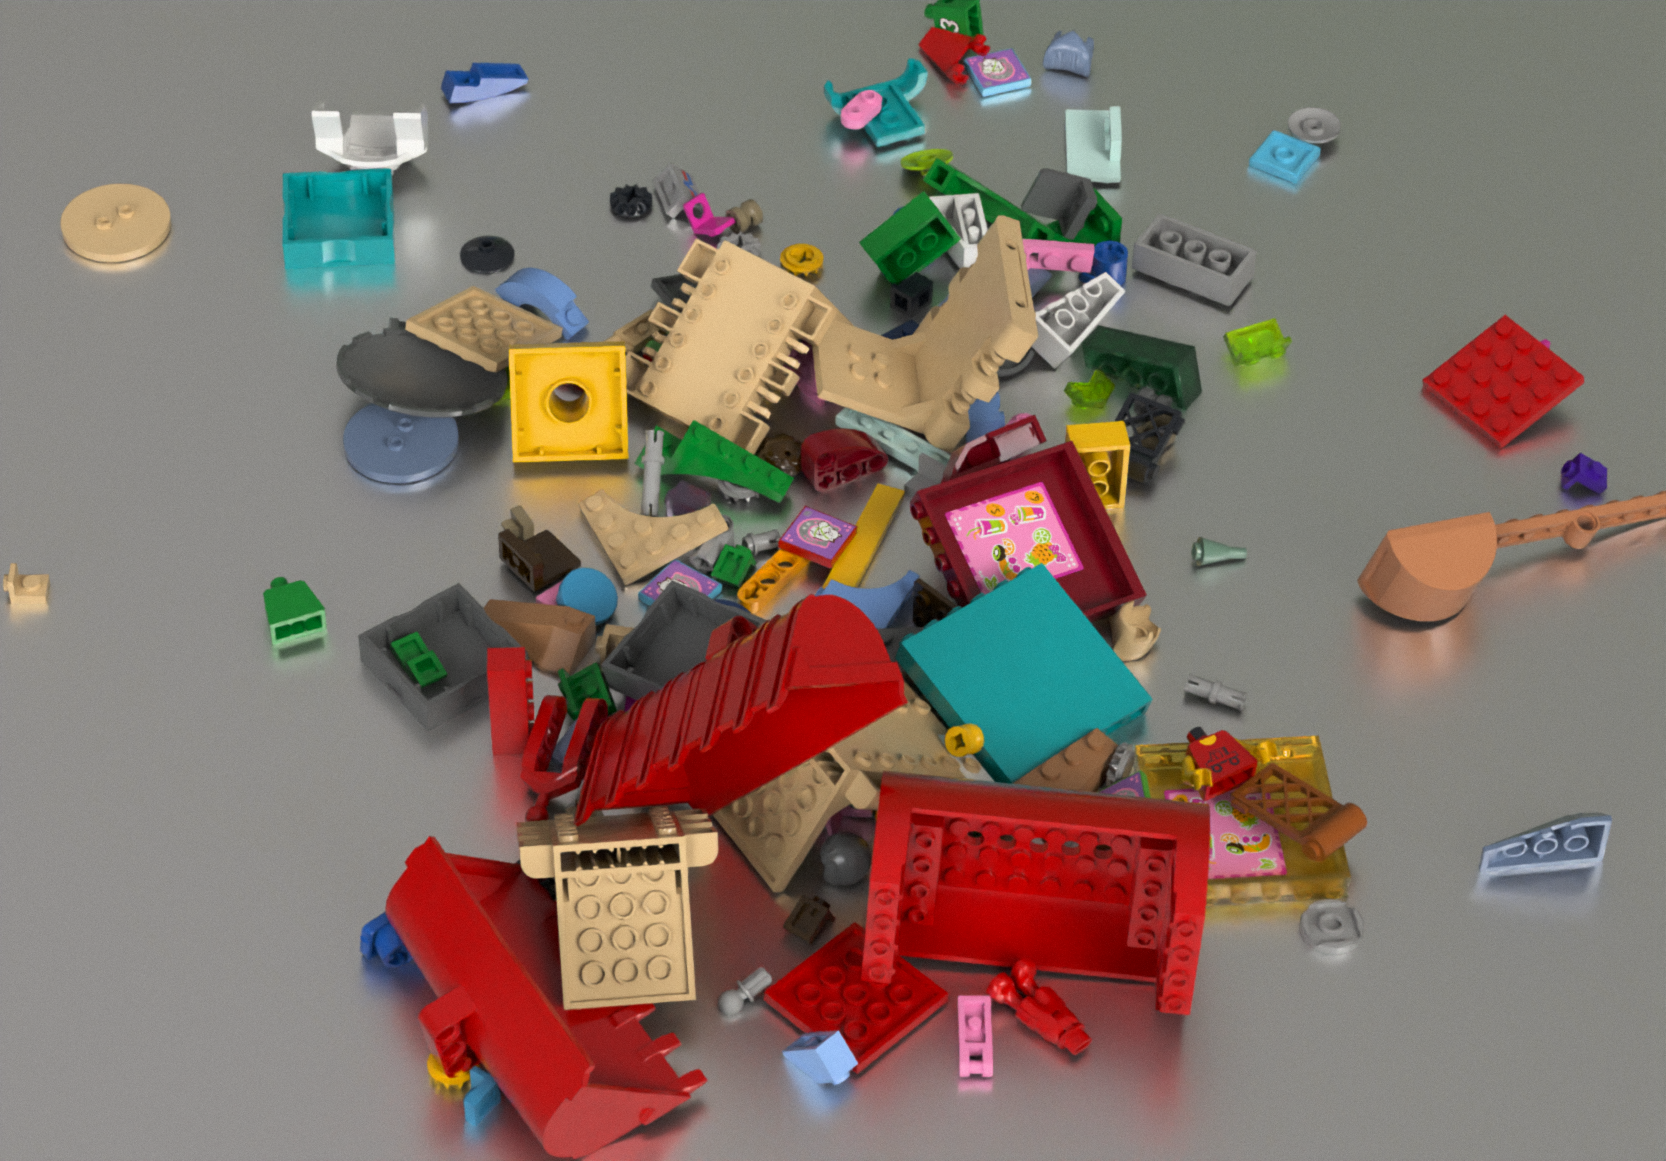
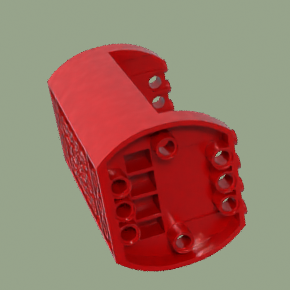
[861,770,1210,1015]

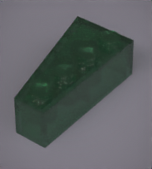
[1081,325,1202,411]

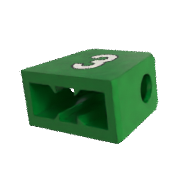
[924,0,984,52]

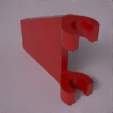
[918,27,991,86]

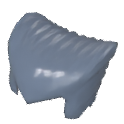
[1042,30,1094,78]

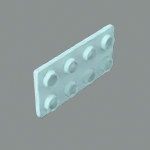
[1065,107,1122,183]

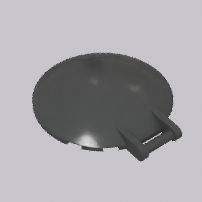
[336,317,507,418]

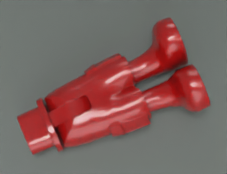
[986,956,1092,1055]

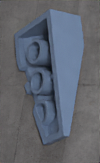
[1479,812,1612,873]

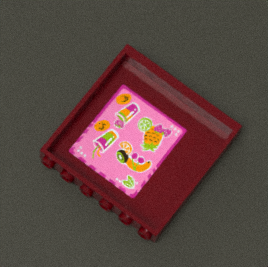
[910,441,1147,623]

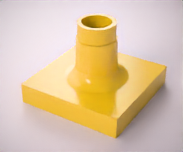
[509,341,629,462]

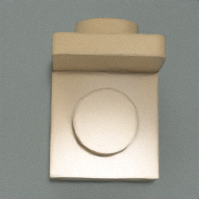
[3,563,50,604]
[595,624,634,665]

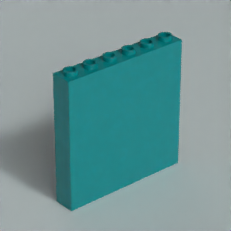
[895,563,1153,784]

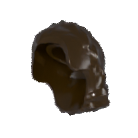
[755,433,803,477]

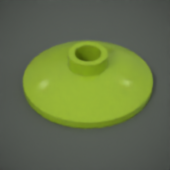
[900,149,953,176]

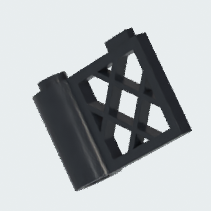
[1115,392,1185,485]

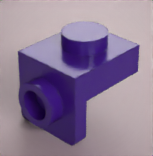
[1561,453,1607,495]

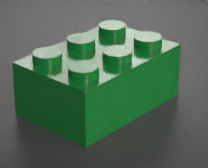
[859,191,961,285]

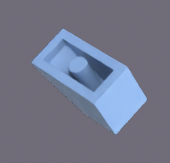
[782,1030,858,1085]

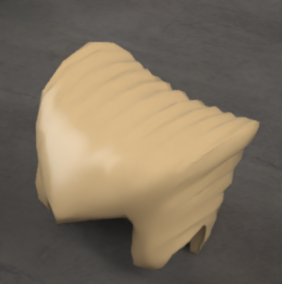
[1109,600,1161,661]

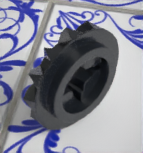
[610,184,653,216]

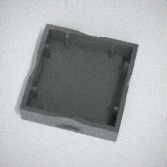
[601,580,767,700]
[358,583,528,732]

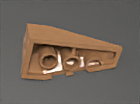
[484,599,596,677]

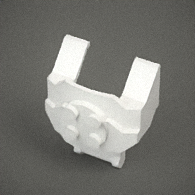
[312,101,428,175]

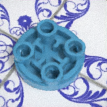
[556,568,618,625]

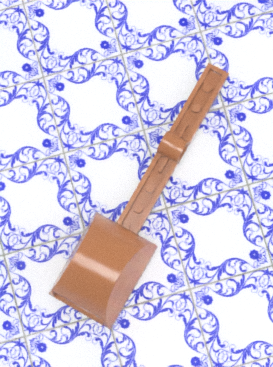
[1357,491,1666,621]

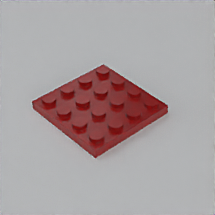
[1422,315,1584,449]
[764,922,948,1074]

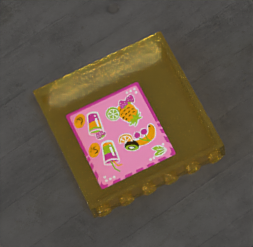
[1133,735,1351,906]

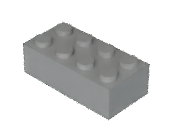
[1132,213,1257,307]

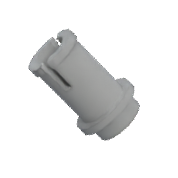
[742,529,781,556]

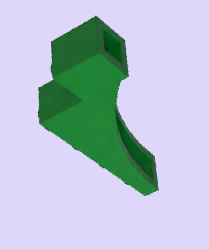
[634,420,794,503]

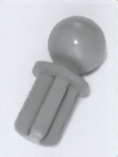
[718,967,773,1015]

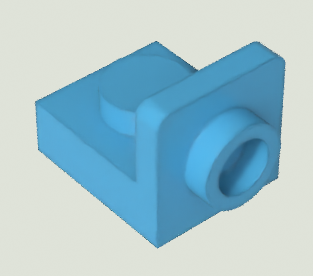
[464,1066,501,1127]

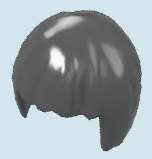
[820,832,871,886]

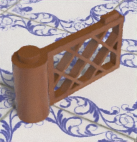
[1230,762,1367,862]

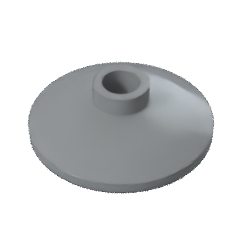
[1288,107,1341,143]

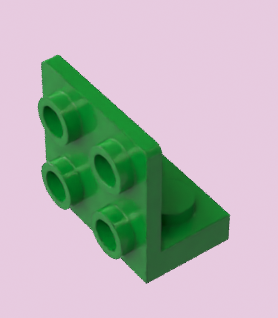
[1047,187,1122,247]

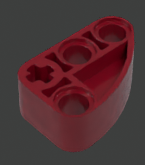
[801,428,888,492]

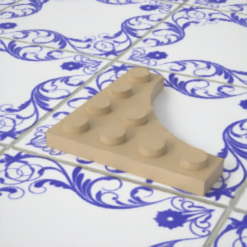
[578,489,729,586]

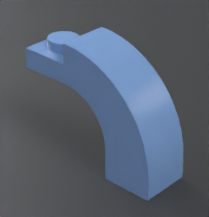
[495,268,589,340]

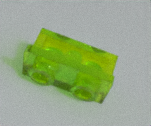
[1223,318,1292,367]

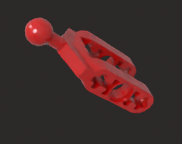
[520,695,608,822]

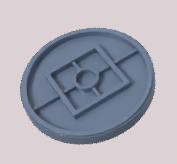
[343,403,459,483]

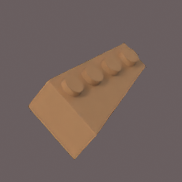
[1012,728,1118,843]

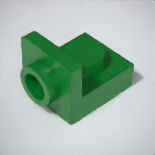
[711,544,757,589]

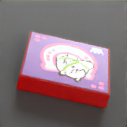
[778,506,858,569]

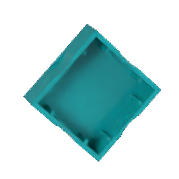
[282,168,395,269]

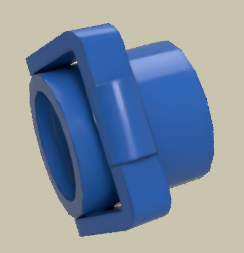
[1078,241,1128,286]
[360,912,413,968]

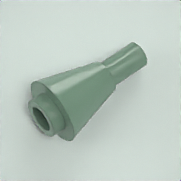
[1191,537,1247,566]

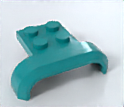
[824,59,928,147]

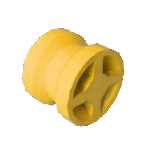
[945,723,984,757]

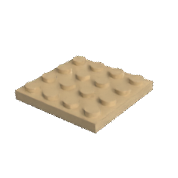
[405,286,563,373]

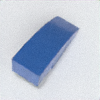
[441,63,529,103]

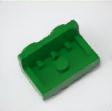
[558,662,617,721]

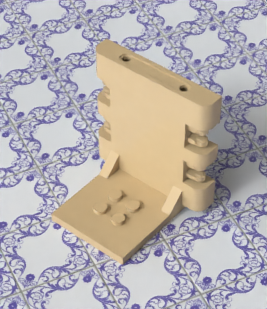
[812,216,1038,453]
[625,238,854,455]
[713,681,982,892]
[516,806,718,1010]

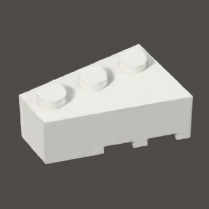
[929,193,988,269]

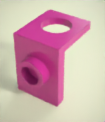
[683,193,735,237]

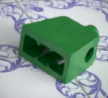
[263,577,327,646]

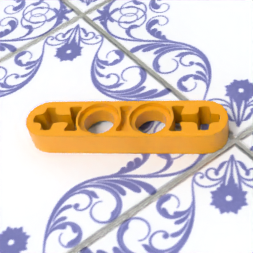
[737,549,810,614]

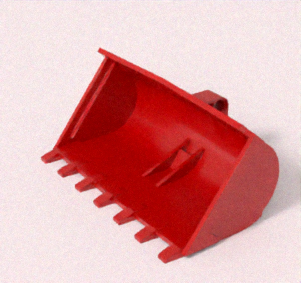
[573,594,908,827]
[385,836,708,1159]

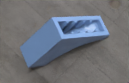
[815,570,920,629]

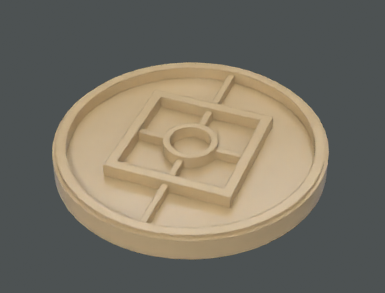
[61,184,171,262]

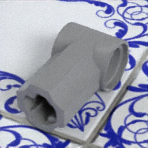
[690,514,734,573]

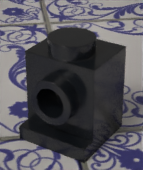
[890,272,933,318]

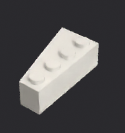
[1031,272,1126,369]

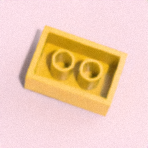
[1065,421,1130,509]

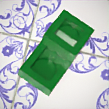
[390,632,447,688]

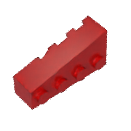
[487,647,535,755]

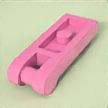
[1022,239,1095,273]
[958,996,993,1077]

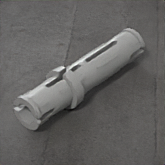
[640,430,665,517]

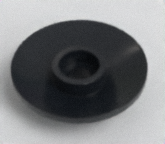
[460,236,515,274]

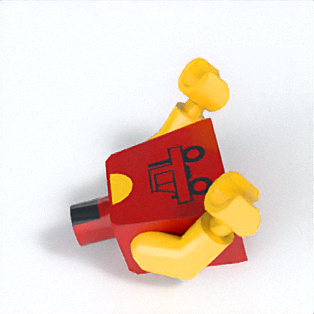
[1182,727,1278,802]

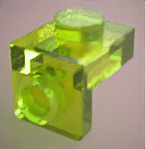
[1064,370,1115,409]

